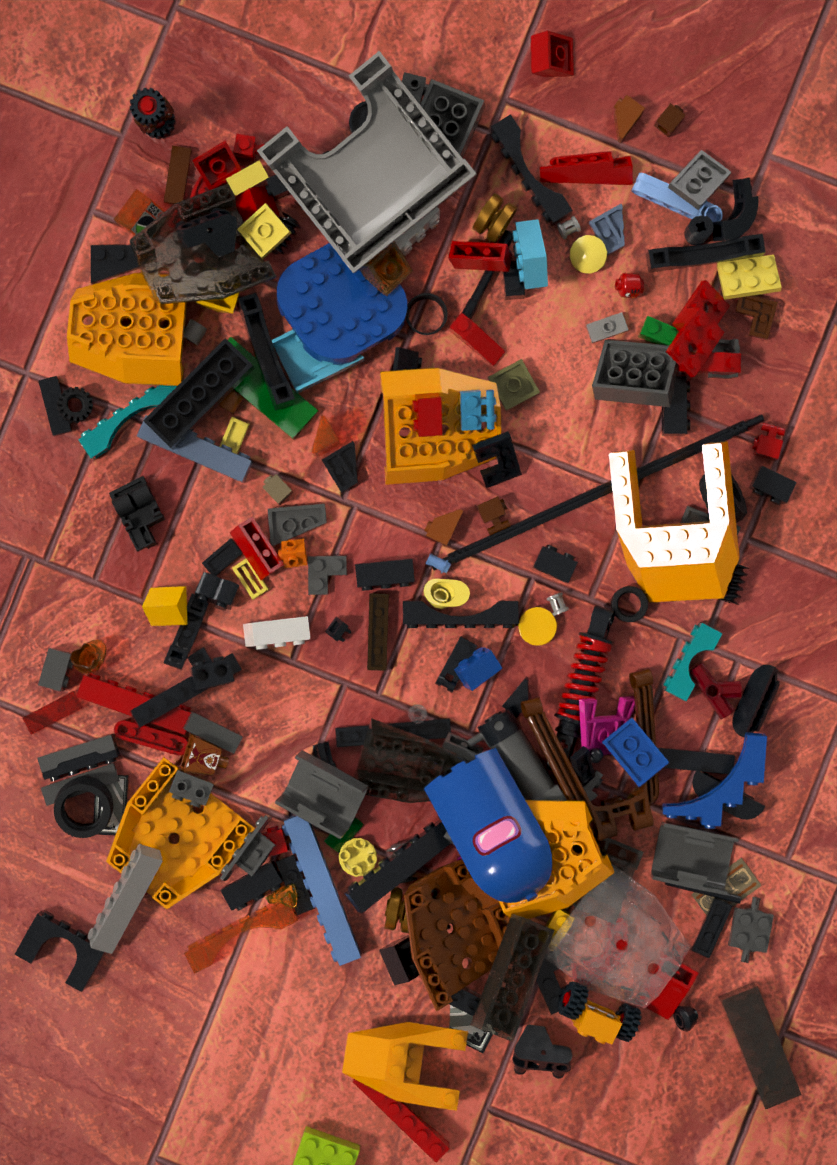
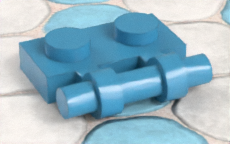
[460,390,496,431]

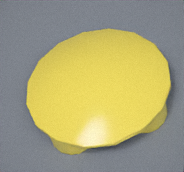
[570,235,607,274]
[339,838,377,877]

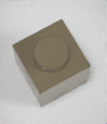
[263,474,293,505]

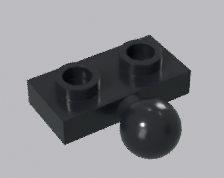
[570,746,604,787]

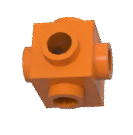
[278,539,307,568]

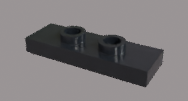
[276,854,315,916]

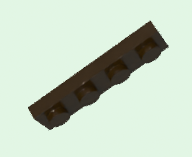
[367,593,389,671]

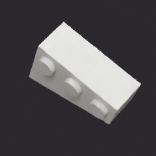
[243,616,310,650]

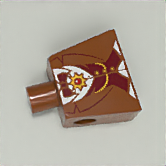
[179,733,229,775]

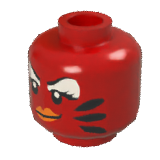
[615,273,644,298]

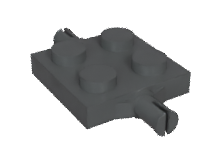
[728,897,774,963]

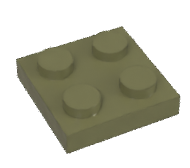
[488,359,540,411]

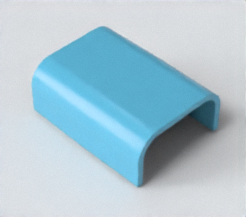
[271,330,364,393]

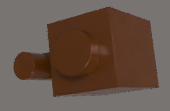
[476,496,511,536]

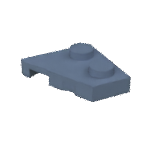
[589,204,625,256]

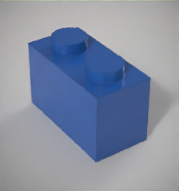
[454,647,502,691]

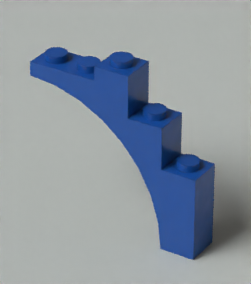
[662,732,767,829]

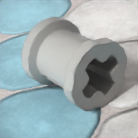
[556,216,581,239]
[546,592,569,616]

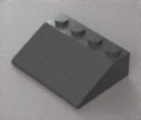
[420,79,485,158]
[592,340,678,407]

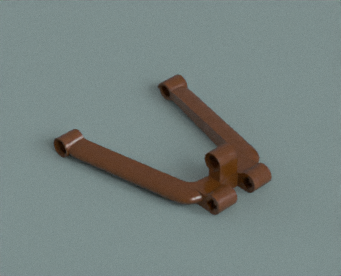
[521,669,659,841]

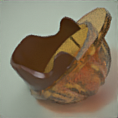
[70,639,107,674]

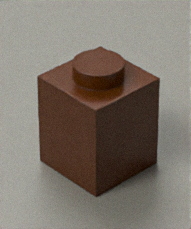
[654,103,685,137]

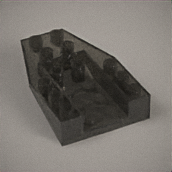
[354,718,471,803]

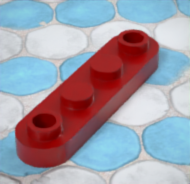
[114,720,188,755]

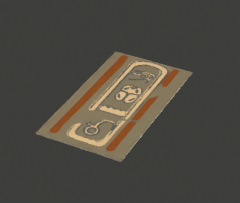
[691,858,762,914]

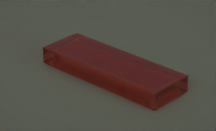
[23,691,83,735]

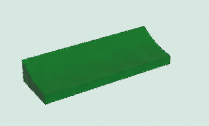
[228,337,318,440]

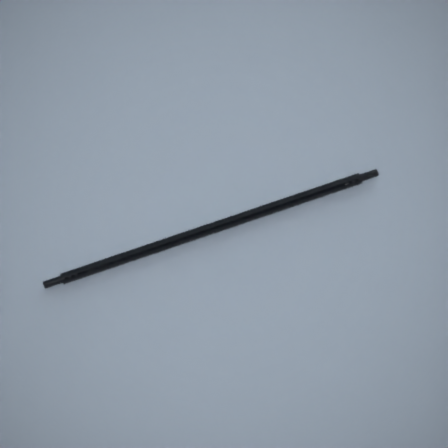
[431,414,765,571]

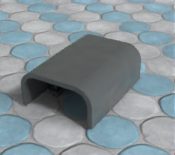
[275,750,369,839]
[651,822,739,895]

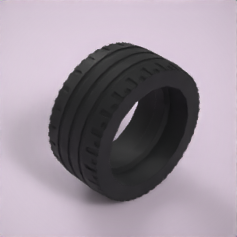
[54,777,113,838]

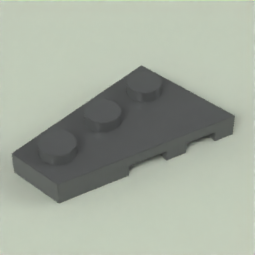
[268,504,327,547]

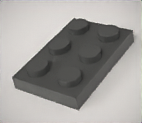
[668,150,731,210]

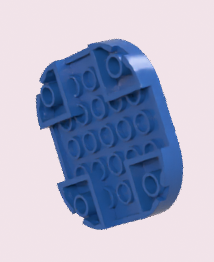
[277,243,407,365]

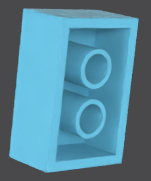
[513,219,548,289]

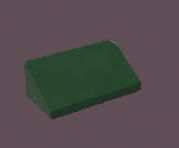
[324,816,364,853]

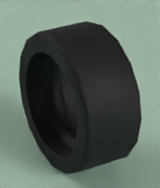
[611,586,648,622]

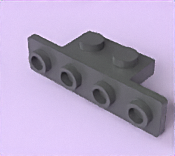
[220,815,276,881]

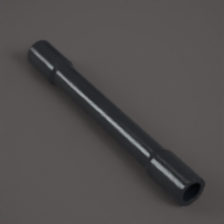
[462,230,513,320]

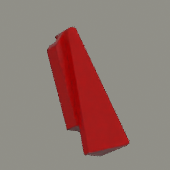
[539,151,633,185]

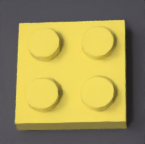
[237,203,291,259]

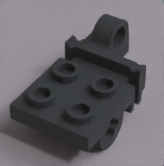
[109,476,166,552]

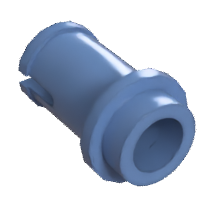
[426,553,451,574]

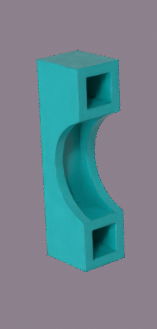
[663,623,722,701]

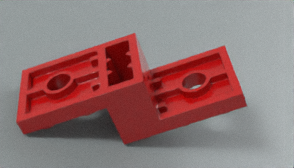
[666,280,730,377]

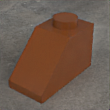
[614,95,645,143]
[424,509,463,546]

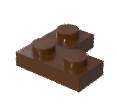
[735,296,778,340]

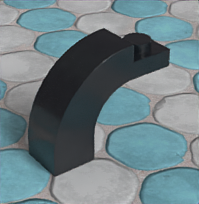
[712,178,758,242]

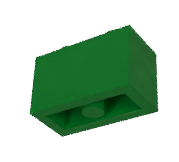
[638,316,679,346]

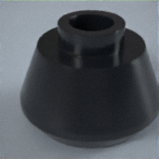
[673,1006,698,1032]

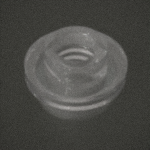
[408,704,427,724]

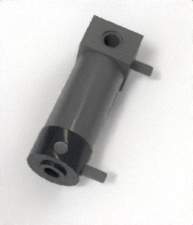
[467,708,567,801]

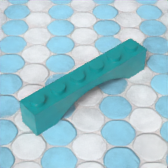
[78,385,177,460]

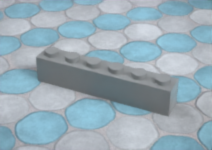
[88,844,163,954]

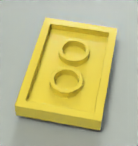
[717,255,782,300]

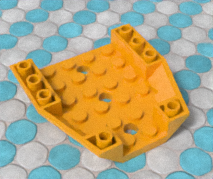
[67,273,192,386]
[380,368,501,485]
[106,757,255,909]
[499,800,614,923]

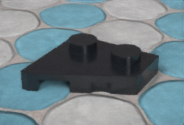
[322,441,358,493]

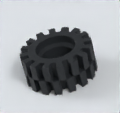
[57,387,93,424]

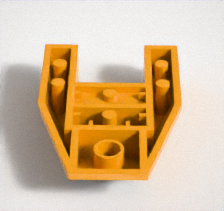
[342,1022,468,1111]

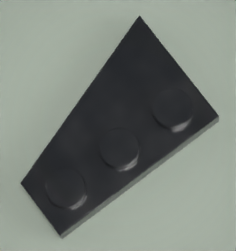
[91,245,149,284]

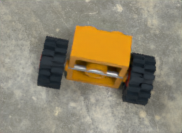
[558,981,642,1045]

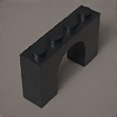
[14,911,105,992]

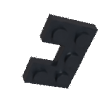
[472,431,522,488]
[527,945,580,1015]

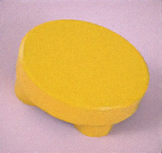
[518,607,557,646]

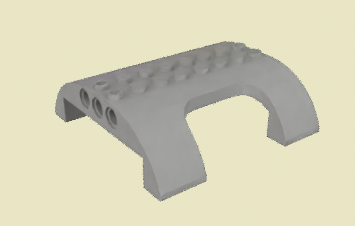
[257,51,477,274]

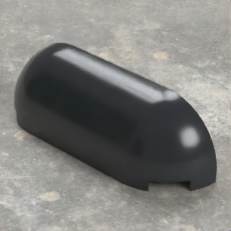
[732,665,780,737]
[693,770,765,820]

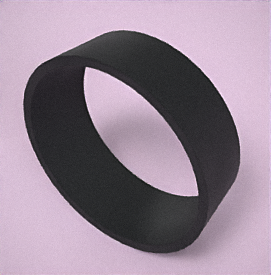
[406,293,448,335]

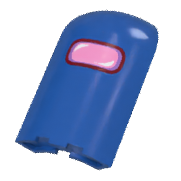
[424,748,552,903]

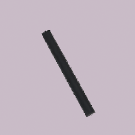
[665,882,741,904]

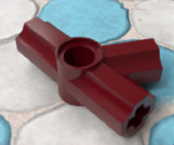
[689,662,742,719]

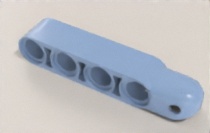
[631,173,723,222]

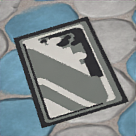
[93,775,128,836]
[449,1005,496,1053]

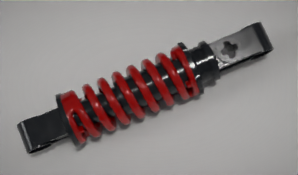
[547,605,615,771]

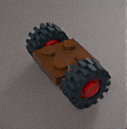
[130,88,176,139]

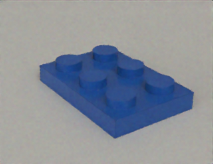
[602,718,669,788]

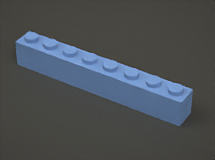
[282,815,362,966]

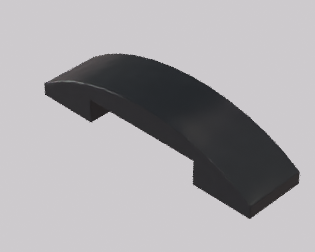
[163,593,209,670]

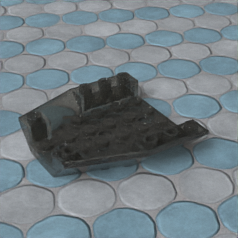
[129,184,276,304]

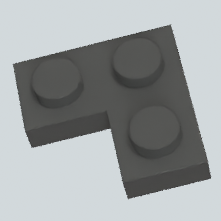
[308,556,347,595]

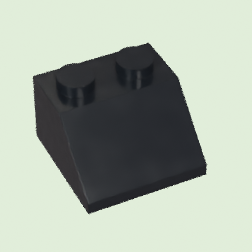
[379,935,420,986]

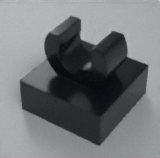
[325,616,351,642]

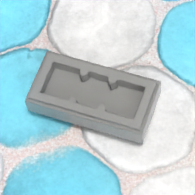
[586,312,628,343]

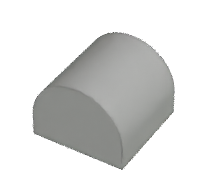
[184,319,207,346]

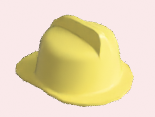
[424,579,470,609]

